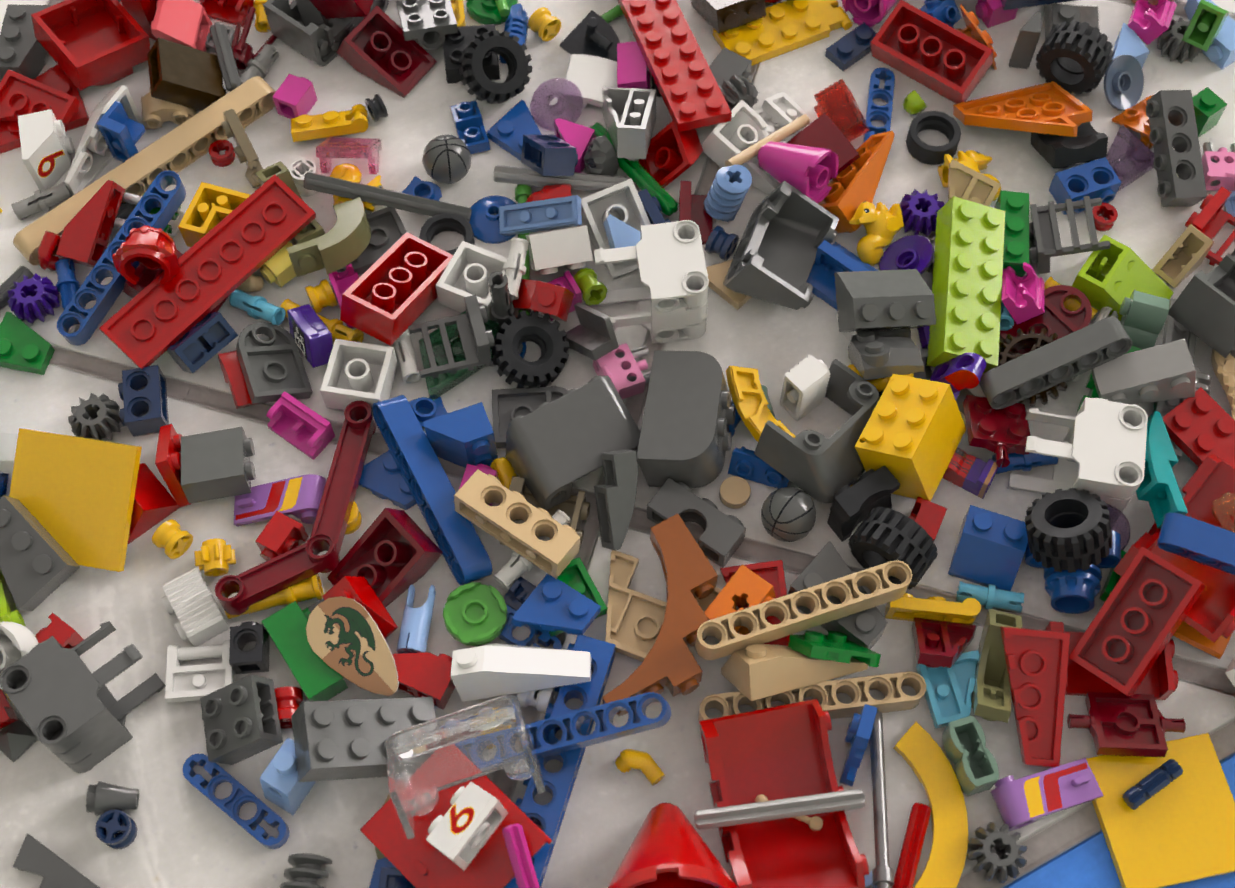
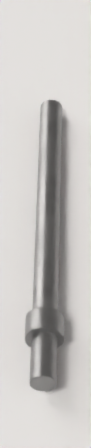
[870,711,894,888]

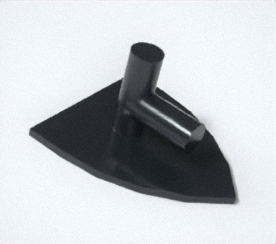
[559,10,620,62]

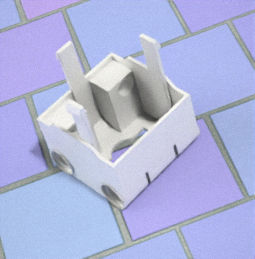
[594,220,709,344]
[1008,397,1148,525]

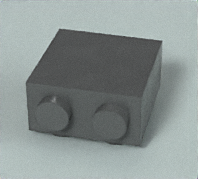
[181,427,256,504]
[200,674,283,765]

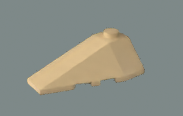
[721,644,868,701]

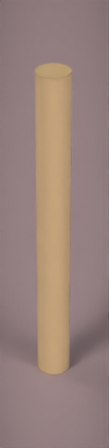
[725,114,810,167]

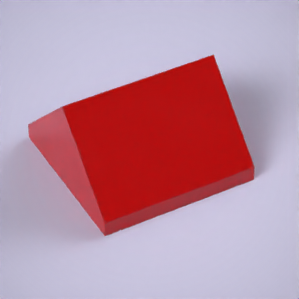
[128,463,179,544]

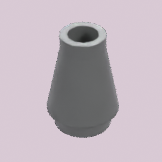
[86,781,139,816]

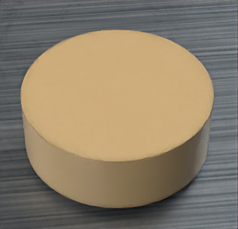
[719,476,751,509]

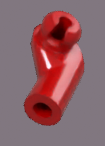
[38,231,60,271]

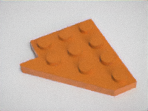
[953,81,1092,137]

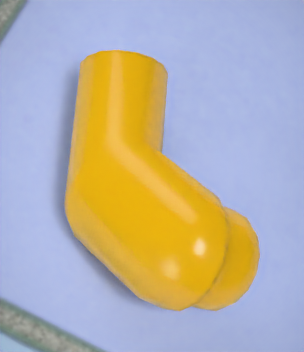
[490,457,517,489]
[615,749,665,786]

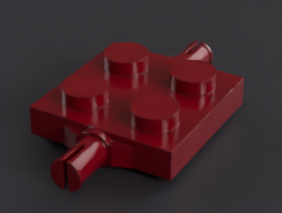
[963,395,1031,468]
[1067,692,1186,758]

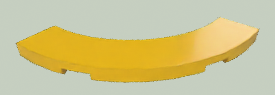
[726,366,853,487]
[893,722,968,888]

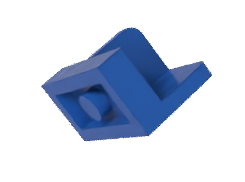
[97,101,146,162]

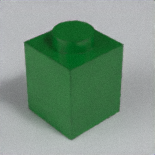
[1192,87,1228,138]

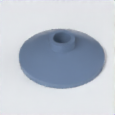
[1104,55,1144,110]

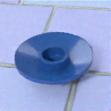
[469,196,516,244]

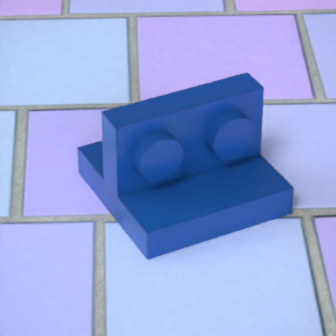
[807,240,878,310]

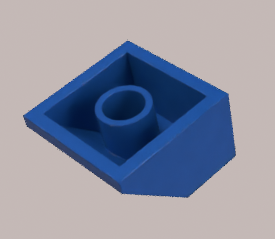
[423,402,498,468]
[948,505,1028,591]

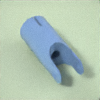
[396,584,436,653]

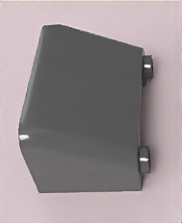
[723,181,839,310]

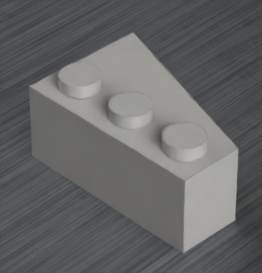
[602,87,656,161]
[1091,338,1196,404]

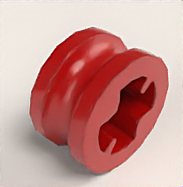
[208,140,236,167]
[1092,203,1118,231]

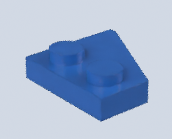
[487,99,542,161]

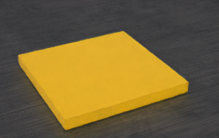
[9,428,142,572]
[1086,733,1235,888]

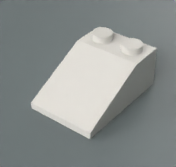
[581,178,651,279]

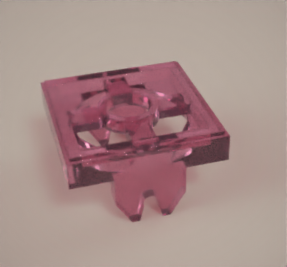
[316,137,382,174]

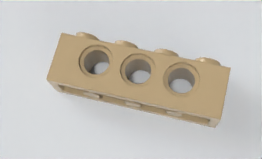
[454,469,580,579]

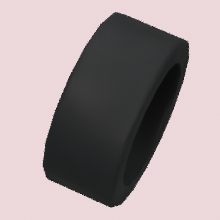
[906,111,961,165]
[419,213,475,255]

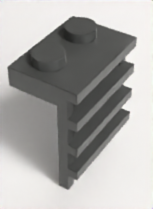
[1029,196,1110,274]
[408,295,495,379]

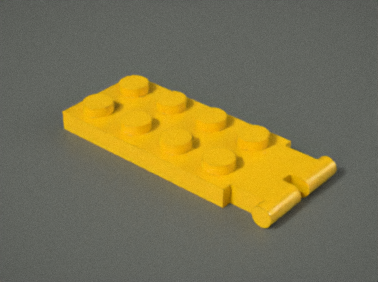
[712,0,853,66]

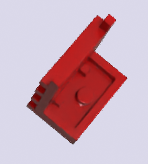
[1184,187,1235,267]

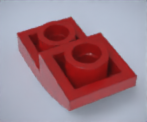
[218,350,259,409]

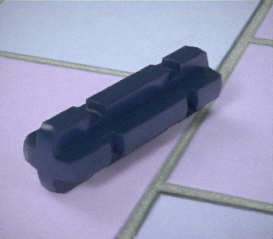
[1122,759,1183,809]

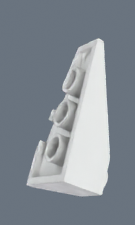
[701,100,781,195]

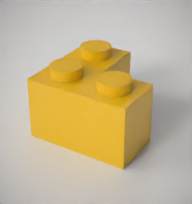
[178,182,250,247]

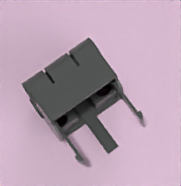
[0,621,165,773]

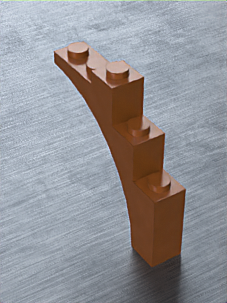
[602,513,718,716]

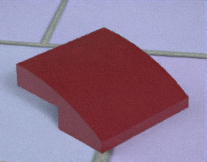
[787,113,860,180]

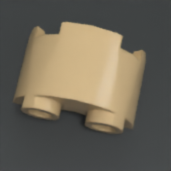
[141,88,197,130]

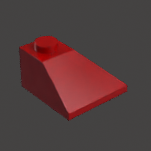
[639,121,703,188]

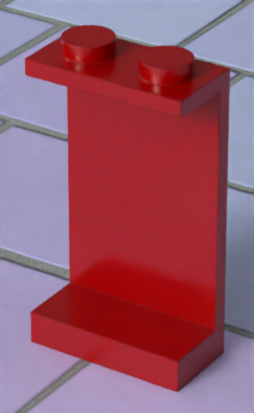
[1044,621,1178,700]

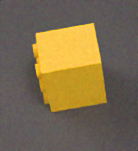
[854,374,966,501]

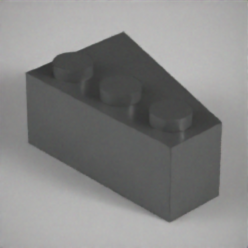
[0,5,53,82]
[0,495,80,611]
[788,541,888,649]

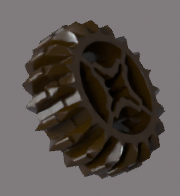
[998,326,1072,407]

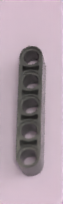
[979,316,1133,410]

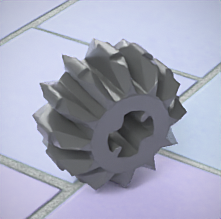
[1157,17,1202,64]
[719,75,759,110]
[68,393,121,441]
[967,822,1027,883]

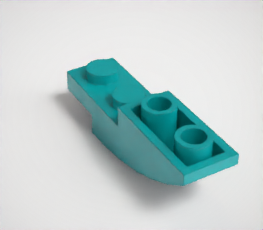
[1136,411,1188,528]

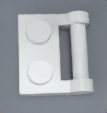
[165,640,235,703]

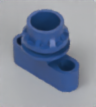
[1025,530,1121,614]

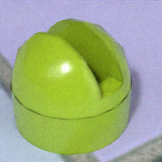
[903,90,927,115]

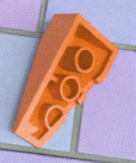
[818,131,895,233]

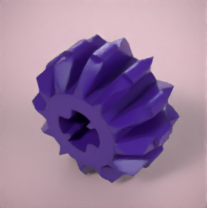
[900,189,944,237]
[7,273,60,324]

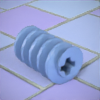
[704,165,752,222]

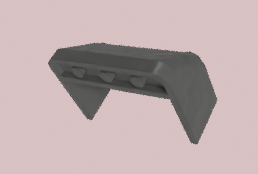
[754,359,880,503]

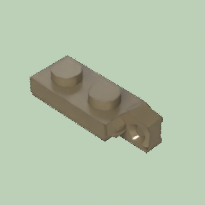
[221,109,263,188]

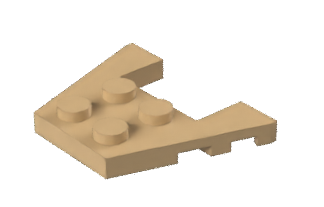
[605,550,722,662]

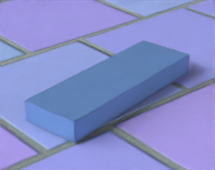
[499,195,582,236]

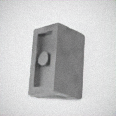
[565,302,619,361]

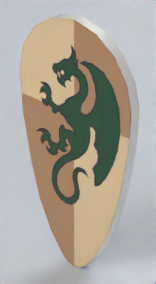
[306,596,399,696]

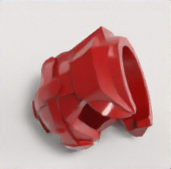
[112,225,179,285]

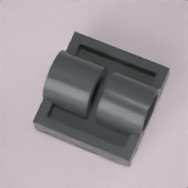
[396,0,458,50]

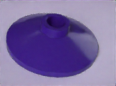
[879,235,934,275]

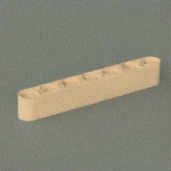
[695,560,912,660]
[698,671,926,721]

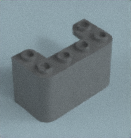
[263,0,389,67]
[1168,249,1235,358]

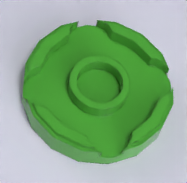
[443,582,508,646]

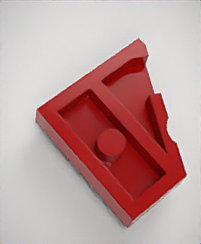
[155,423,191,508]

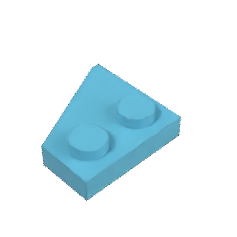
[916,650,980,729]

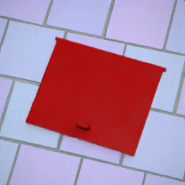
[360,737,552,888]

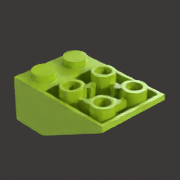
[1072,234,1174,321]

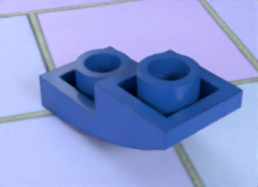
[450,100,491,154]

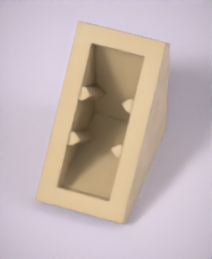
[1152,224,1214,288]

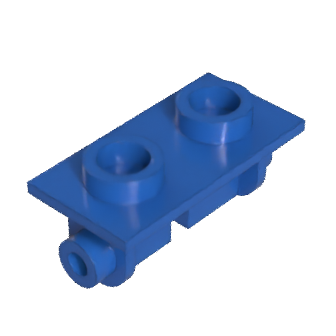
[728,446,789,489]

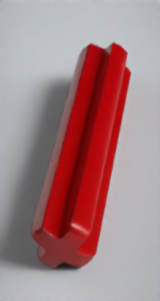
[892,803,931,888]

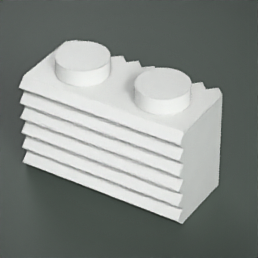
[780,354,831,421]
[161,568,229,647]

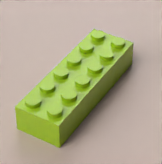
[927,196,1005,374]

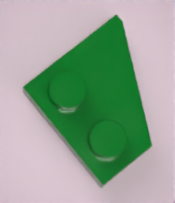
[0,311,55,375]
[788,630,881,667]

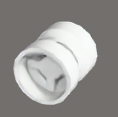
[289,157,318,197]
[515,687,556,713]

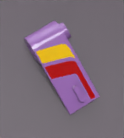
[234,474,326,526]
[991,758,1104,831]

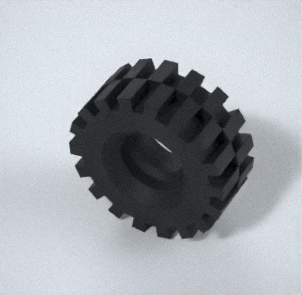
[492,311,570,388]

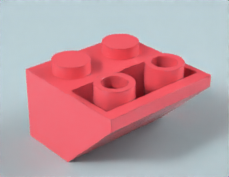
[151,0,212,52]

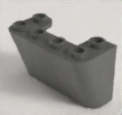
[505,376,641,511]

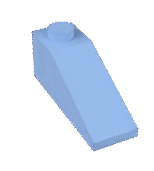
[1184,0,1235,69]

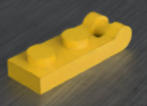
[291,104,368,142]
[885,593,981,624]

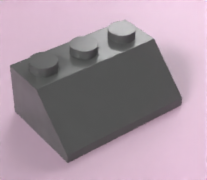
[834,269,936,332]

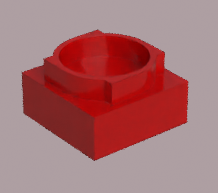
[31,0,150,91]

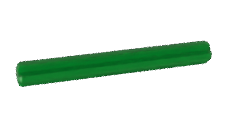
[589,123,678,216]

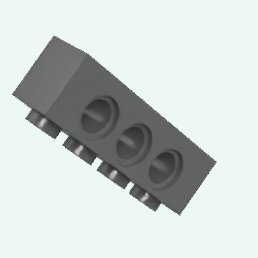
[1146,90,1207,207]

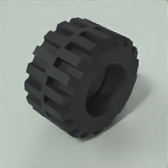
[1036,20,1114,95]
[459,30,532,104]
[1025,488,1113,573]
[848,507,938,590]

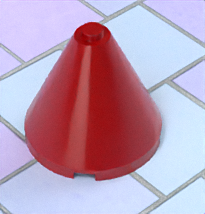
[608,803,738,888]

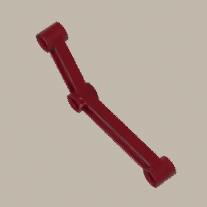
[214,400,376,615]

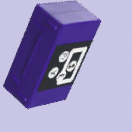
[287,304,333,368]

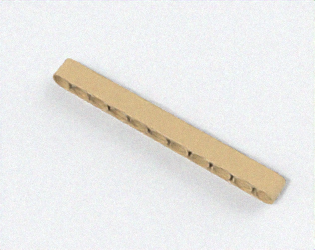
[13,76,276,266]

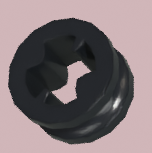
[365,94,388,122]

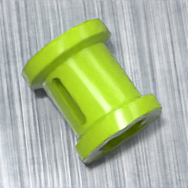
[573,268,607,305]

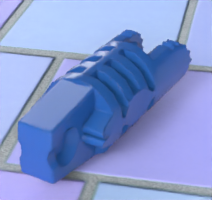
[499,4,529,64]

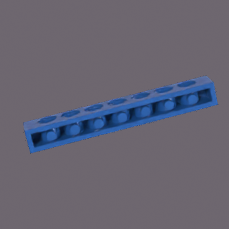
[505,634,616,888]

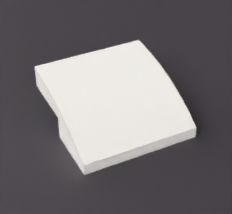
[560,54,618,109]
[754,92,814,143]

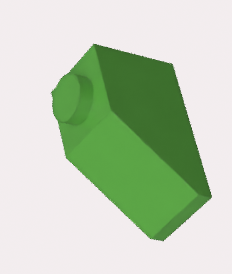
[1182,0,1229,52]

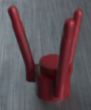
[231,7,277,71]

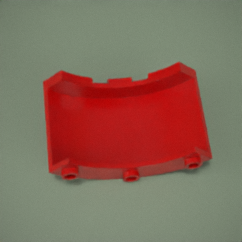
[1113,453,1235,643]
[699,699,869,888]

